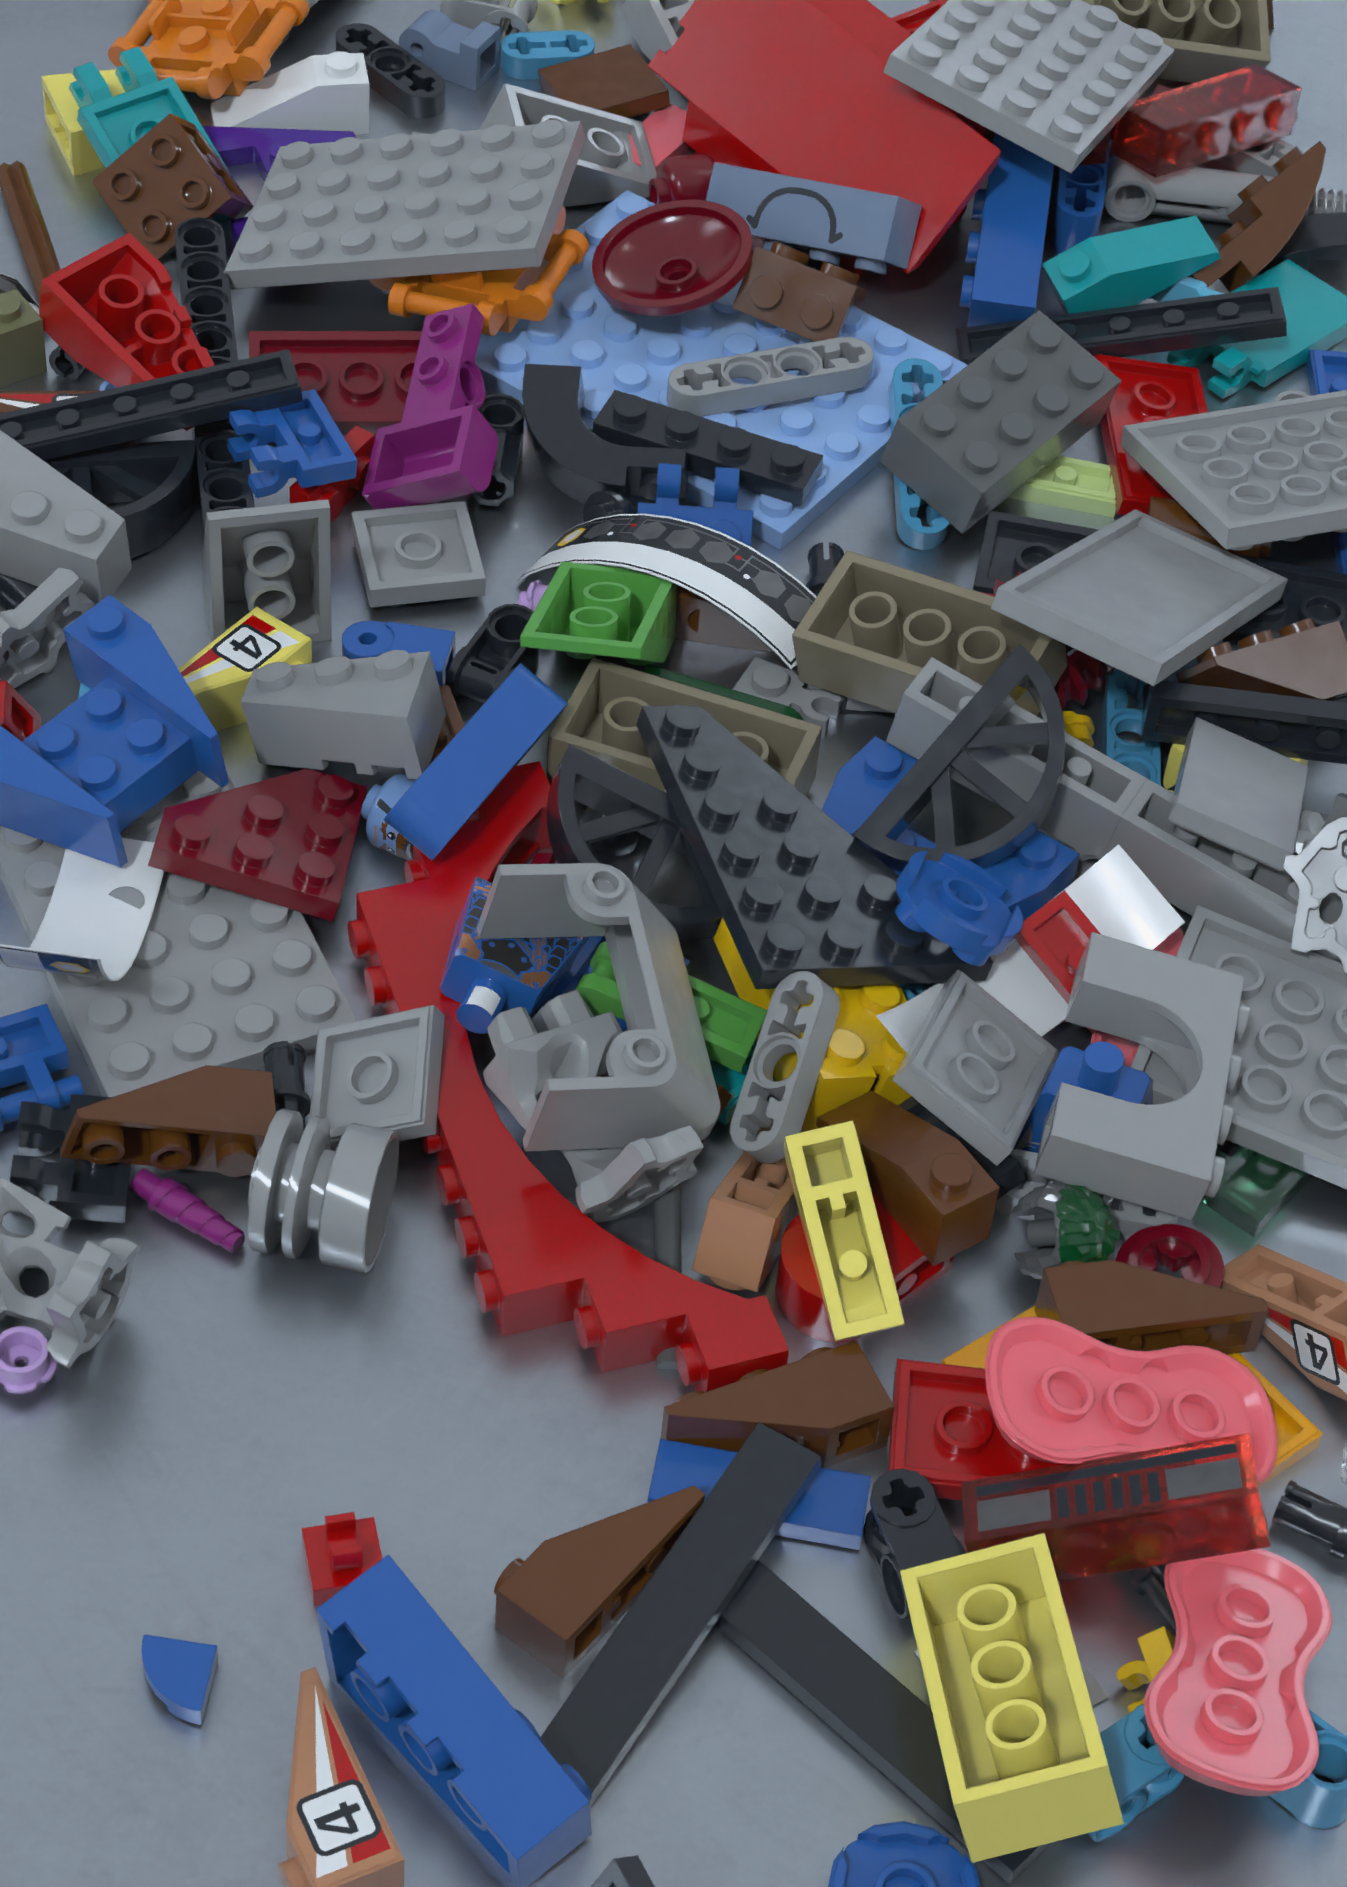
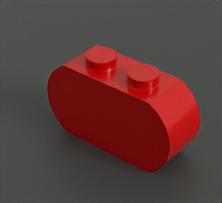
[775,1193,954,1343]

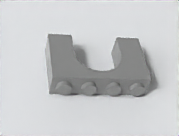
[1034,932,1250,1220]

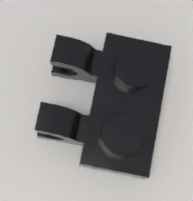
[10,1094,132,1223]

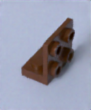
[93,113,253,262]

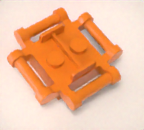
[108,0,310,99]
[368,205,589,336]

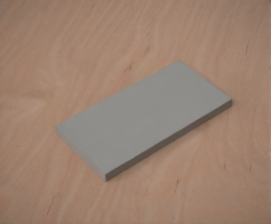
[991,509,1288,686]

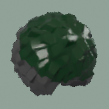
[1009,1181,1120,1280]

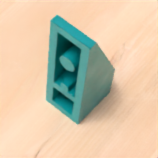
[1042,216,1221,314]

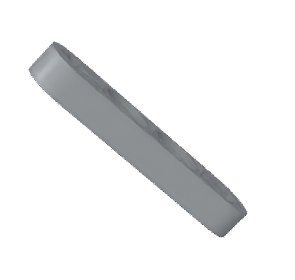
[667,337,874,417]

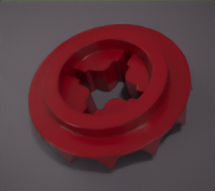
[1115,1224,1224,1288]

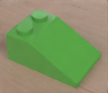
[520,561,677,666]

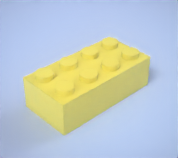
[900,1533,1124,1863]

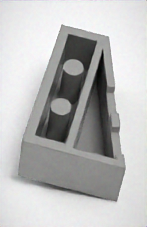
[0,430,132,604]
[240,650,446,780]

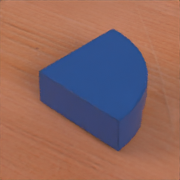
[142,1634,218,1725]

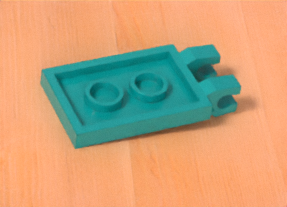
[69,46,233,224]
[1167,259,1347,399]

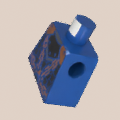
[439,876,585,1034]

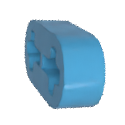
[500,30,595,80]

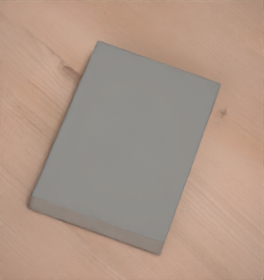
[1167,717,1308,871]
[892,970,1059,1166]

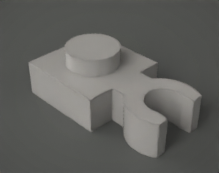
[733,657,842,738]

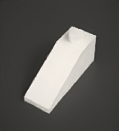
[211,51,369,135]

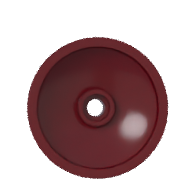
[592,200,754,317]

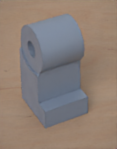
[399,10,501,92]

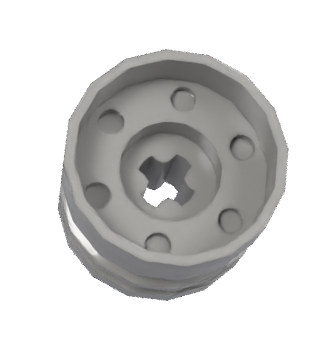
[248,1109,399,1274]

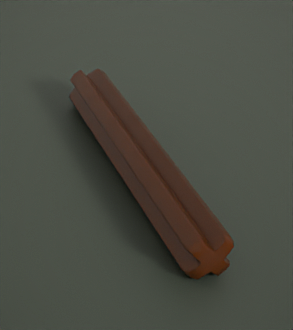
[0,161,61,303]

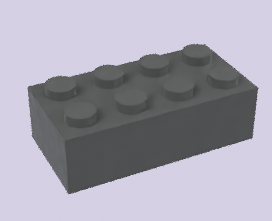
[880,310,1122,534]

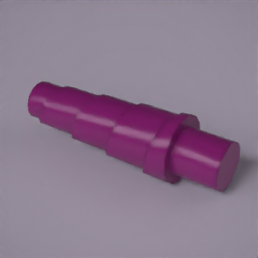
[130,1168,245,1254]

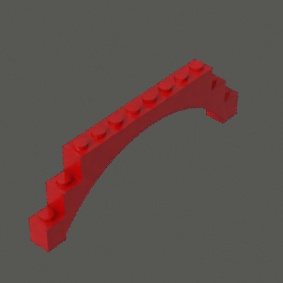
[347,761,789,1392]

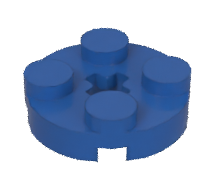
[895,851,1023,966]

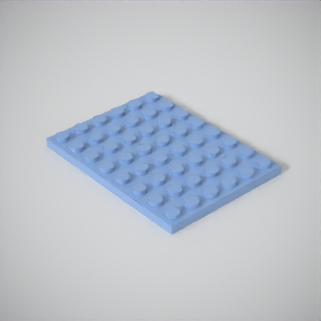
[475,190,967,551]

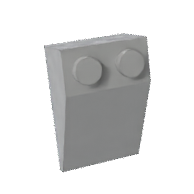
[480,83,657,207]
[202,500,332,642]

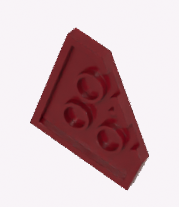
[148,768,367,922]

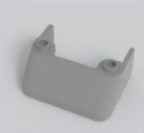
[476,863,720,1152]

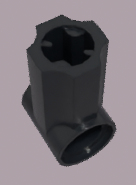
[470,394,524,506]

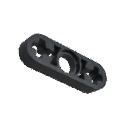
[336,23,445,119]

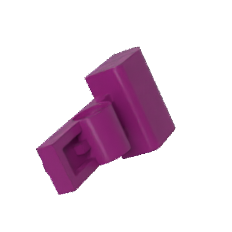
[362,303,498,510]

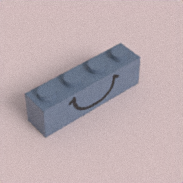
[706,162,922,275]

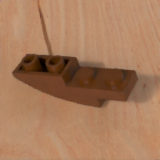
[1188,141,1326,292]

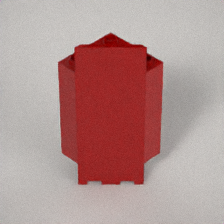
[647,0,1002,275]

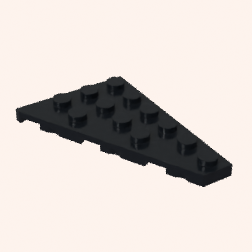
[636,705,994,989]

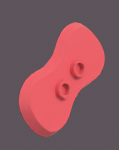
[985,1317,1277,1491]
[1144,1539,1332,1797]

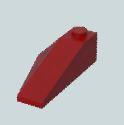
[39,233,215,431]

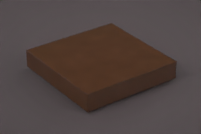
[538,44,670,118]

